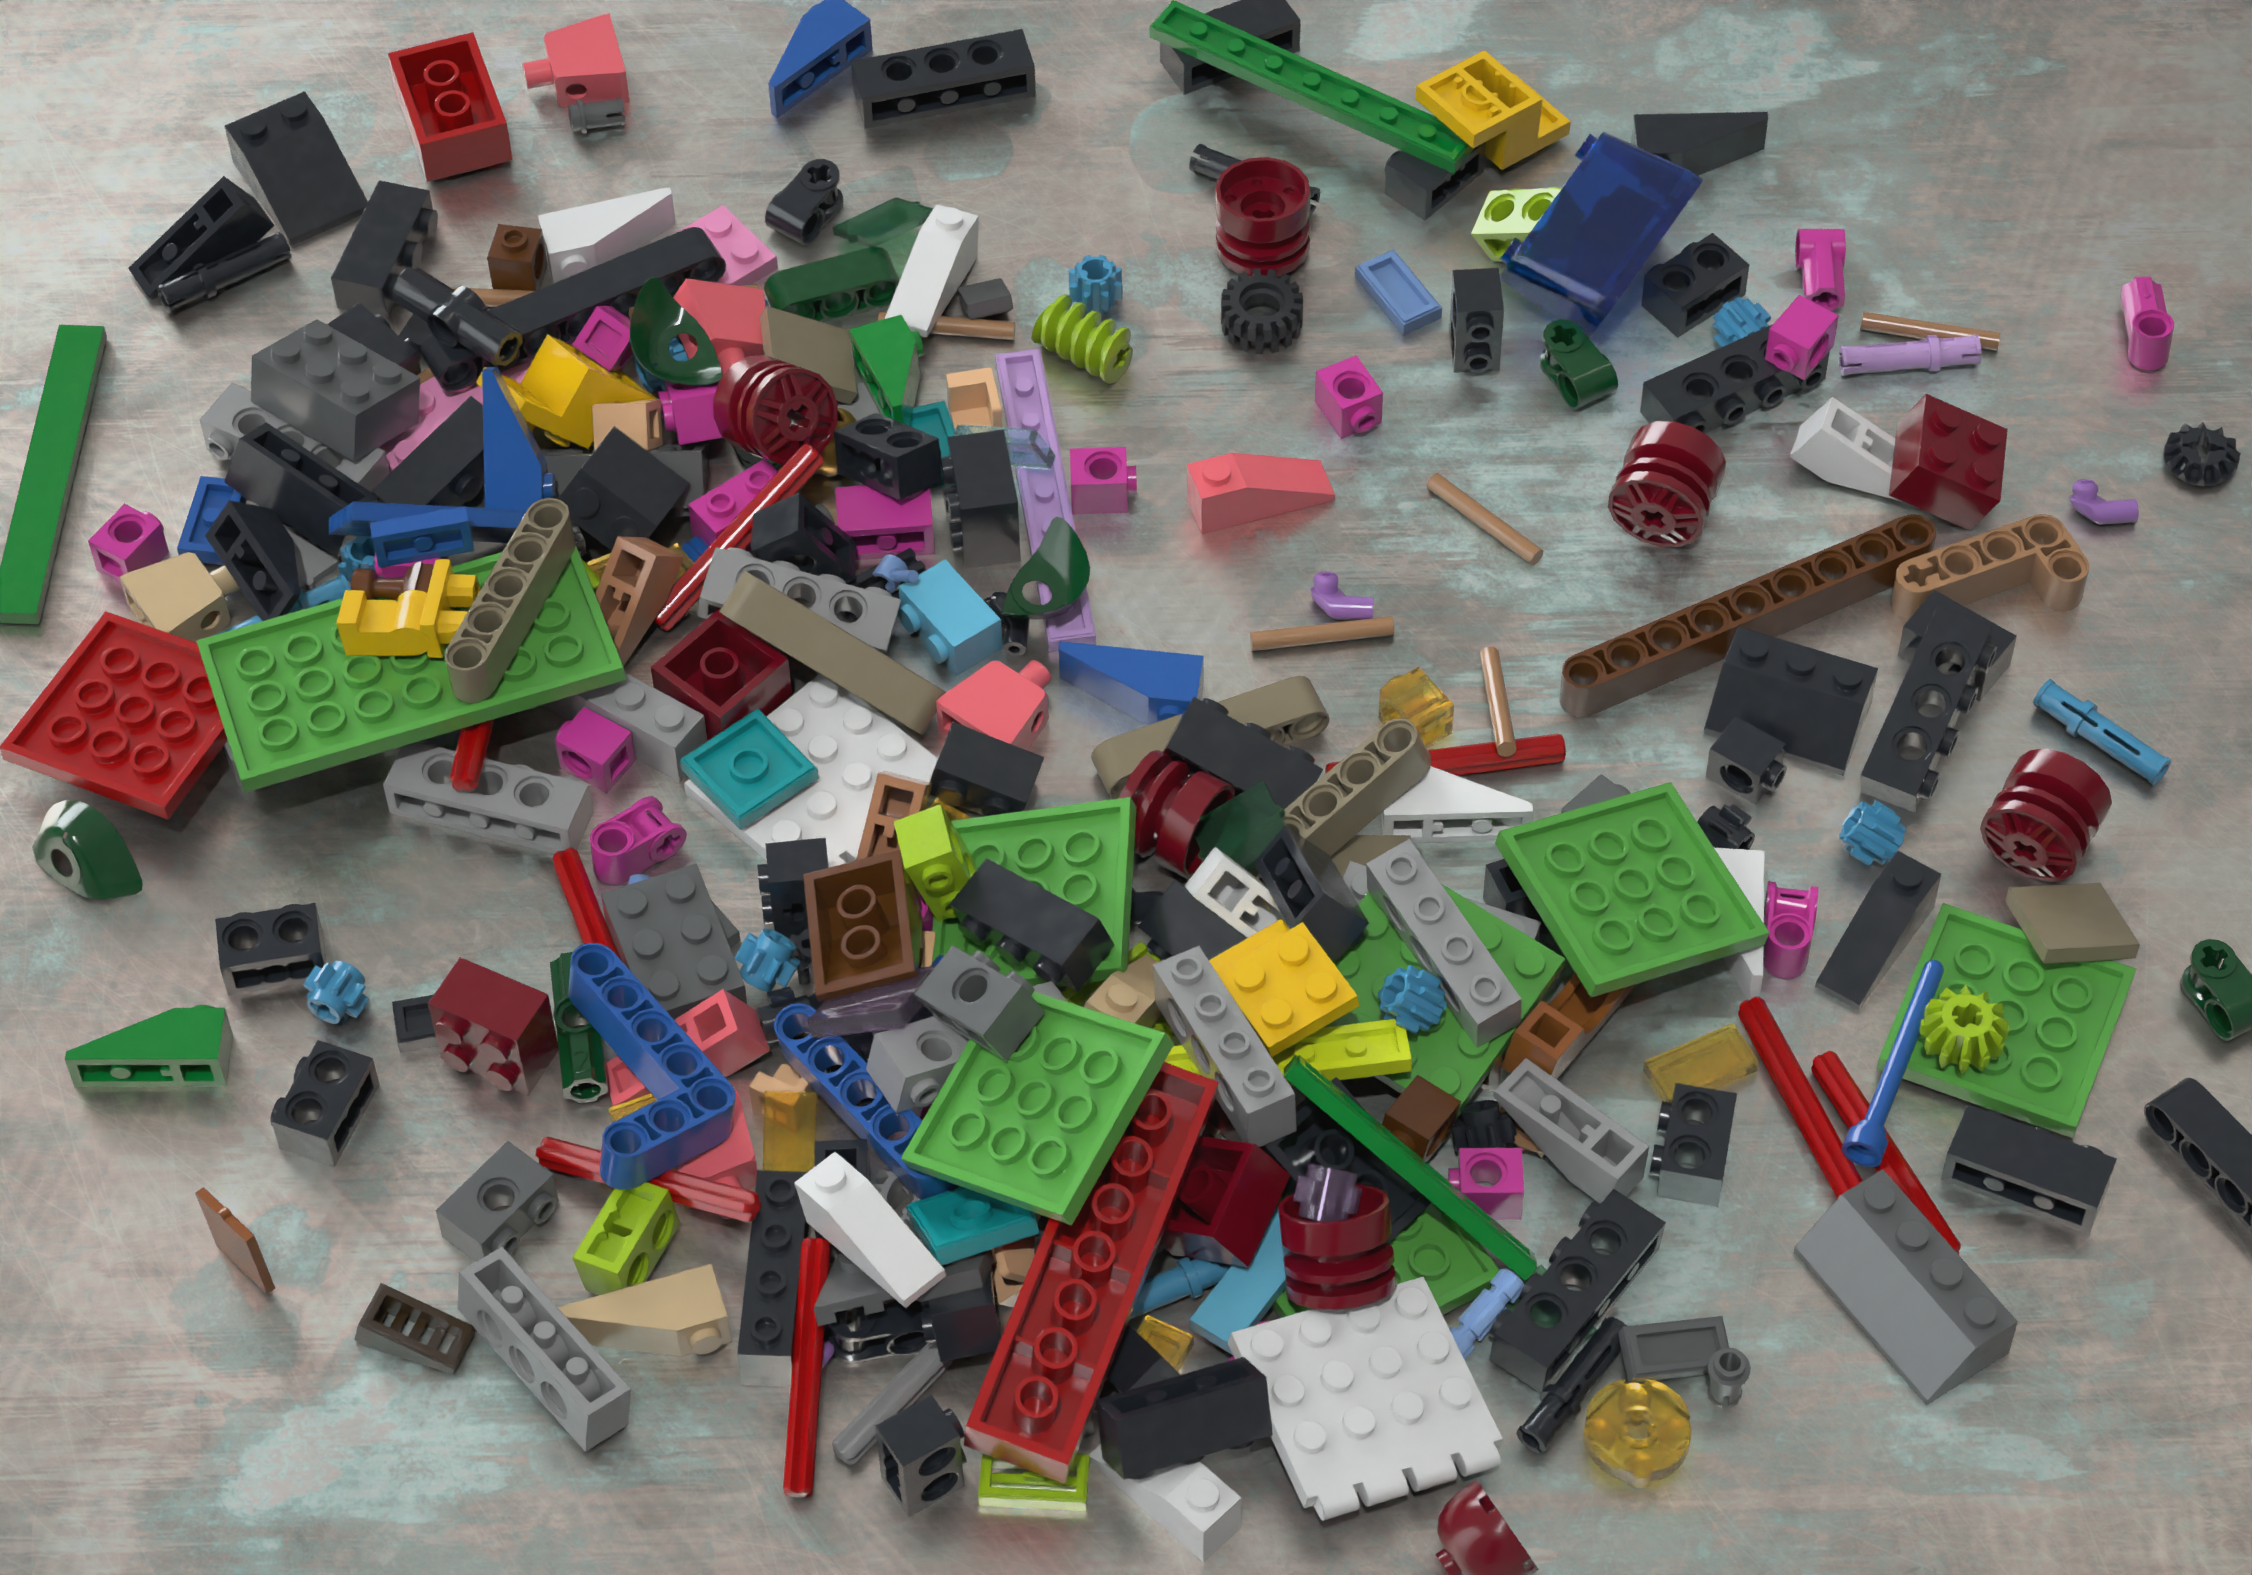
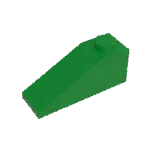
[849,315,924,426]
[65,1005,233,1087]

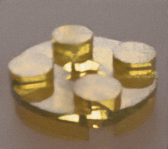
[1583,1379,1692,1488]

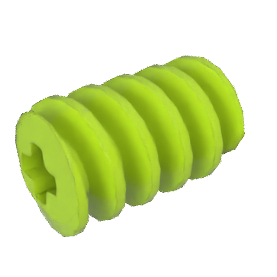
[1031,294,1133,384]

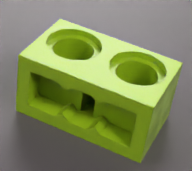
[1471,187,1585,261]
[894,804,976,922]
[572,1182,680,1295]

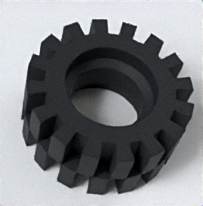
[1221,268,1303,355]

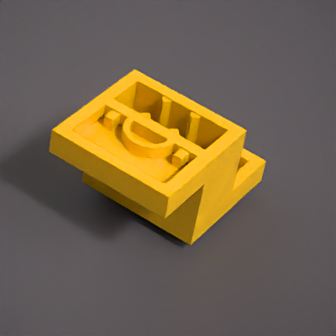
[1415,50,1571,170]
[476,334,657,449]
[1209,918,1359,1057]

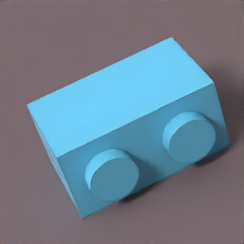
[898,559,1003,676]

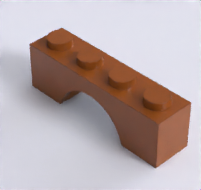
[1501,973,1638,1080]

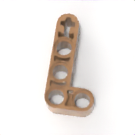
[1890,514,2089,621]

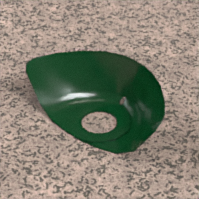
[630,277,723,385]
[1001,517,1090,620]
[32,800,143,900]

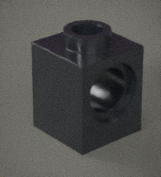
[1706,716,1787,805]

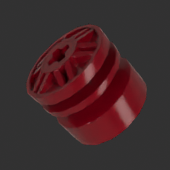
[1215,157,1311,277]
[713,355,838,465]
[1608,421,1726,547]
[1980,749,2112,882]
[1119,750,1235,879]
[1278,1183,1397,1310]

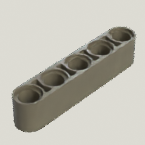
[444,498,576,703]
[719,570,946,735]
[1091,676,1330,799]
[1230,718,1432,885]

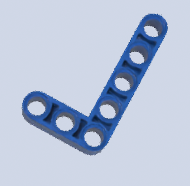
[568,943,736,1190]
[774,1003,961,1200]

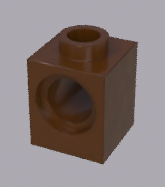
[487,224,548,291]
[1382,1075,1461,1162]

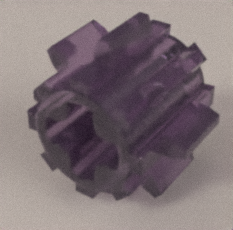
[1293,1164,1362,1222]

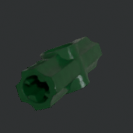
[550,952,608,1103]

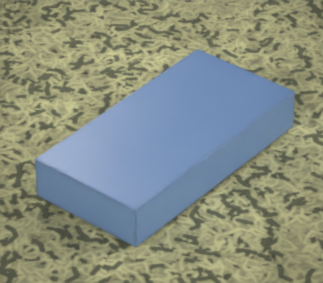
[1355,249,1442,336]

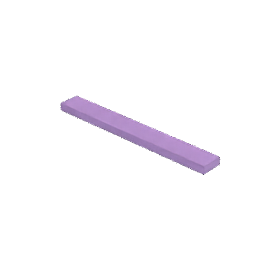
[995,348,1096,652]

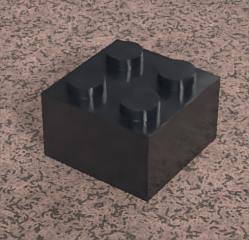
[941,429,1021,569]

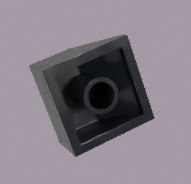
[558,426,690,551]

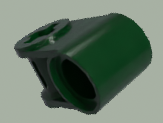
[1540,319,1618,409]
[2181,939,2252,1041]

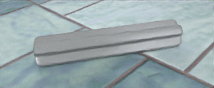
[832,1342,953,1465]

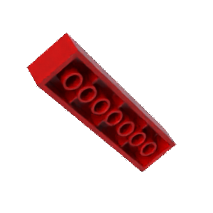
[963,1062,1219,1484]

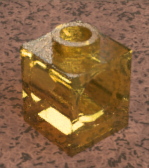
[1378,667,1454,748]

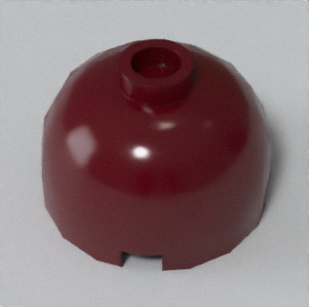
[1435,1479,1539,1575]

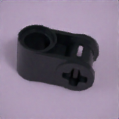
[765,159,844,246]
[829,1299,927,1364]

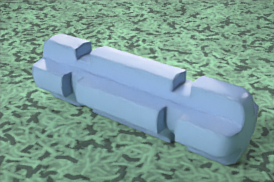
[1450,1268,1524,1360]

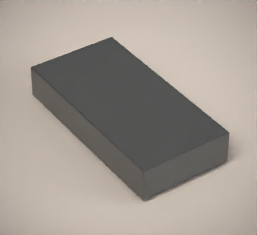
[1618,1316,1730,1383]

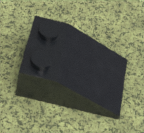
[224,91,368,246]
[1260,1077,1432,1243]

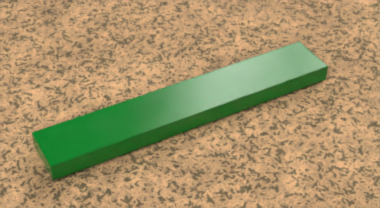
[1284,1055,1538,1281]

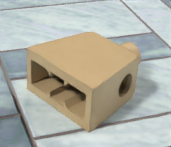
[120,552,240,643]

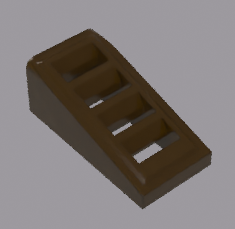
[354,1283,476,1374]

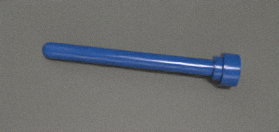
[1842,960,1944,1167]

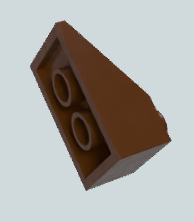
[803,849,922,1001]

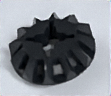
[2163,422,2241,486]

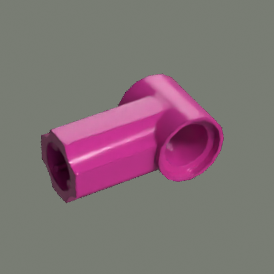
[1795,229,1846,312]
[2120,277,2174,370]

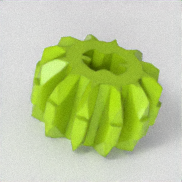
[1919,984,2009,1075]

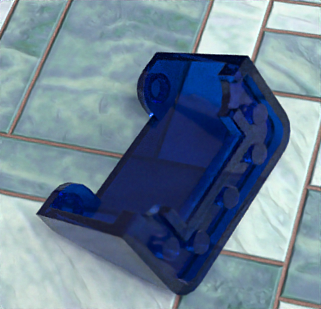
[1500,131,1703,338]

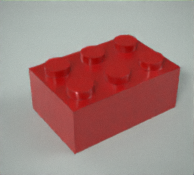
[388,32,513,182]

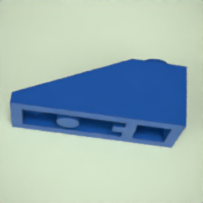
[768,0,873,118]
[482,367,555,510]
[1058,641,1204,725]

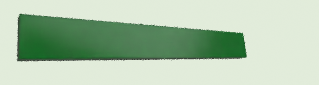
[1149,0,1475,174]
[0,324,107,624]

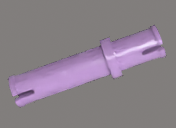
[1839,334,1981,376]

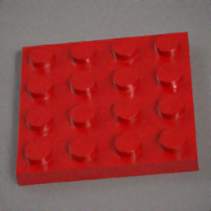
[0,611,227,820]

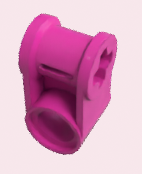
[590,796,687,885]
[1763,881,1819,979]

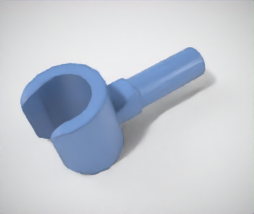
[872,554,918,593]

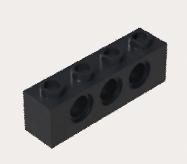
[851,29,1036,129]
[1640,324,1830,434]
[1860,606,1997,813]
[737,1170,811,1387]
[1489,1188,1666,1393]

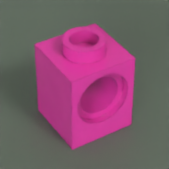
[1765,295,1839,380]
[572,306,634,371]
[1315,355,1383,439]
[1070,447,1137,515]
[88,503,169,583]
[555,707,636,794]
[1448,1148,1524,1220]

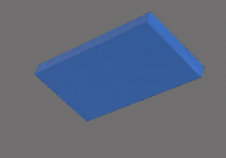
[329,501,527,543]

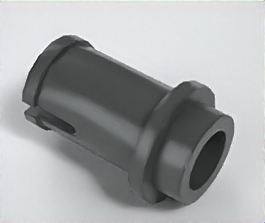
[568,97,625,134]
[1707,1348,1751,1408]

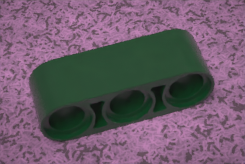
[764,247,900,323]

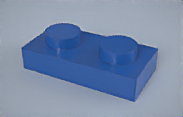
[177,476,247,565]
[370,506,474,568]

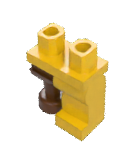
[336,559,481,658]

